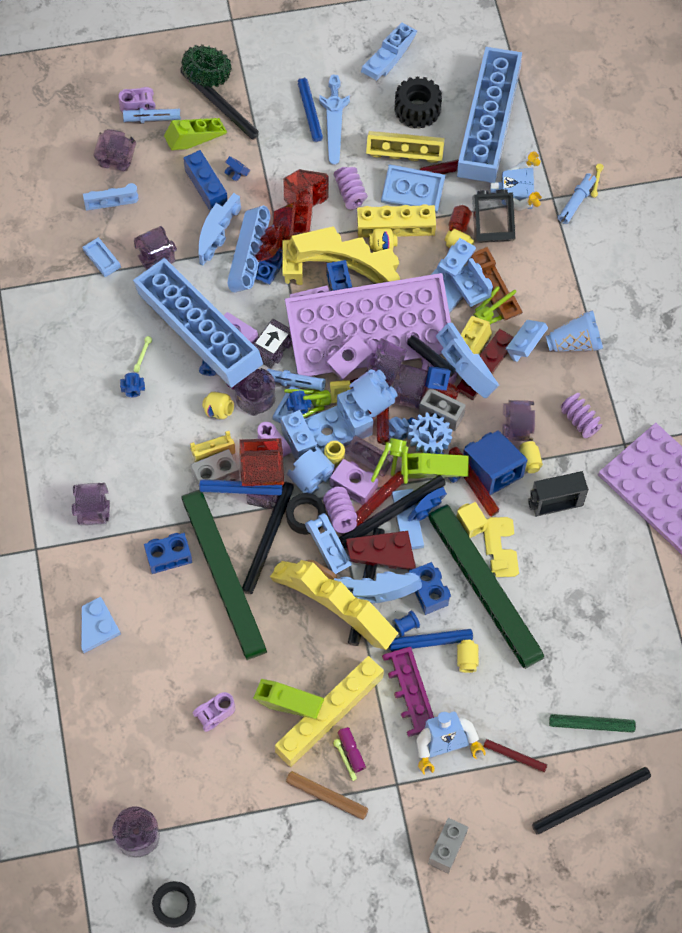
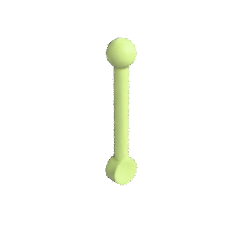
[134,336,152,373]
[333,739,357,781]

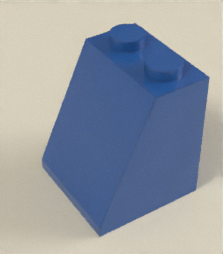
[463,430,527,496]

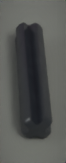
[407,335,456,378]

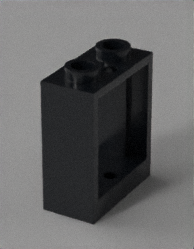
[472,189,516,243]
[528,471,589,517]

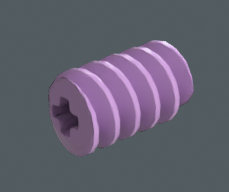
[334,167,368,210]
[560,392,602,438]
[323,487,357,533]

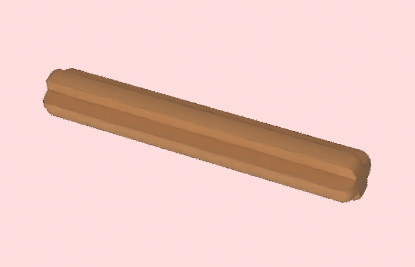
[286,771,368,820]

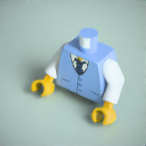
[490,151,542,211]
[417,712,486,775]

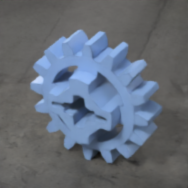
[407,413,452,454]

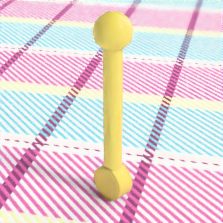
[590,164,604,198]

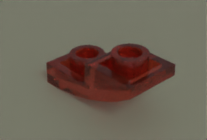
[255,224,285,262]

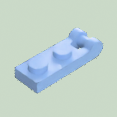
[83,183,139,211]
[305,513,352,574]

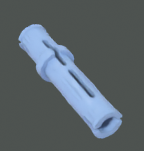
[123,108,180,123]
[558,173,597,224]
[265,368,326,391]

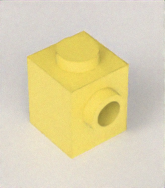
[456,502,488,538]

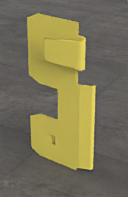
[484,517,519,577]

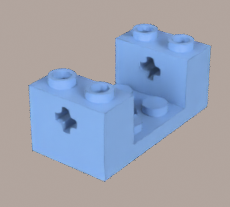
[281,388,373,461]

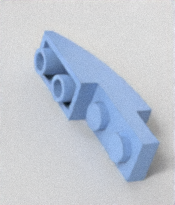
[361,23,417,81]
[199,193,241,266]
[436,323,499,398]
[334,571,422,604]

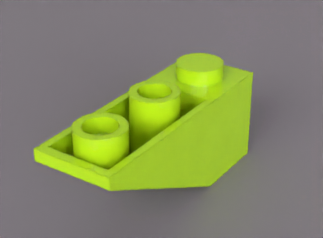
[164,118,227,150]
[401,453,469,479]
[253,679,324,719]

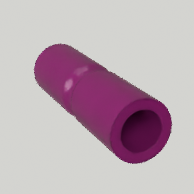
[337,727,366,773]

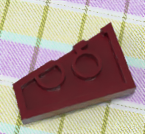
[346,531,416,571]

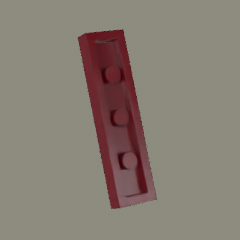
[456,329,514,400]

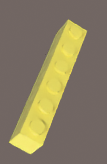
[275,656,384,768]

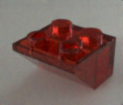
[283,169,329,216]
[271,202,313,247]
[239,438,284,486]

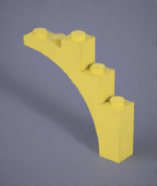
[288,226,400,284]
[270,560,398,650]

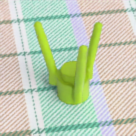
[473,286,517,325]
[284,389,331,418]
[371,438,409,484]

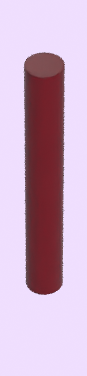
[483,739,548,773]

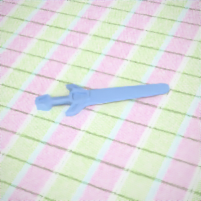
[319,75,350,164]

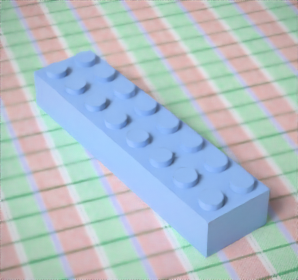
[457,47,522,183]
[133,258,263,388]

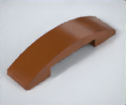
[470,247,523,321]

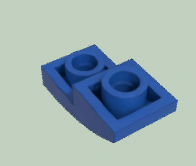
[255,245,283,285]
[407,487,447,521]

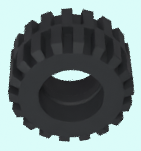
[394,76,442,128]

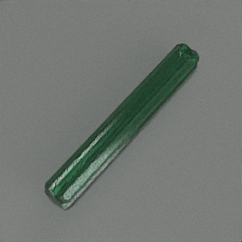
[549,714,636,733]

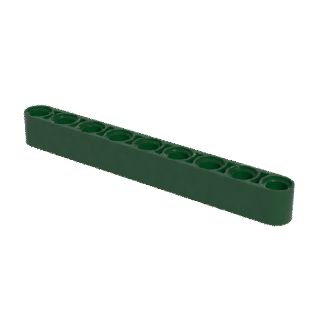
[181,489,267,660]
[428,504,544,669]

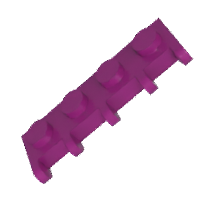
[382,647,434,737]

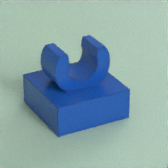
[225,156,250,181]
[425,366,451,390]

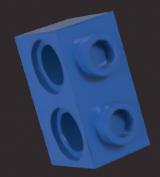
[326,260,352,291]
[144,533,193,574]
[408,562,451,615]

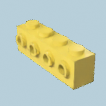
[366,131,444,163]
[357,204,436,238]

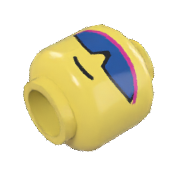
[369,228,397,252]
[202,391,234,420]

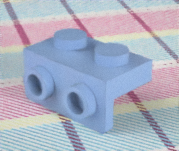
[437,238,476,281]
[450,258,493,307]
[506,320,548,362]

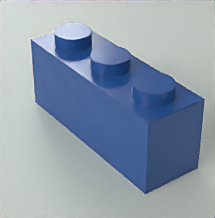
[183,150,228,211]

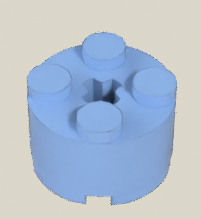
[350,369,398,417]
[287,447,335,494]

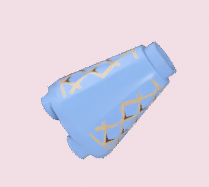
[546,310,603,352]

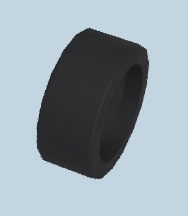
[286,493,326,535]
[152,881,196,928]

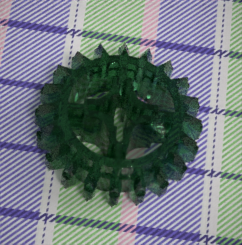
[181,44,232,88]

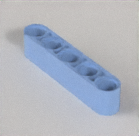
[227,206,270,293]

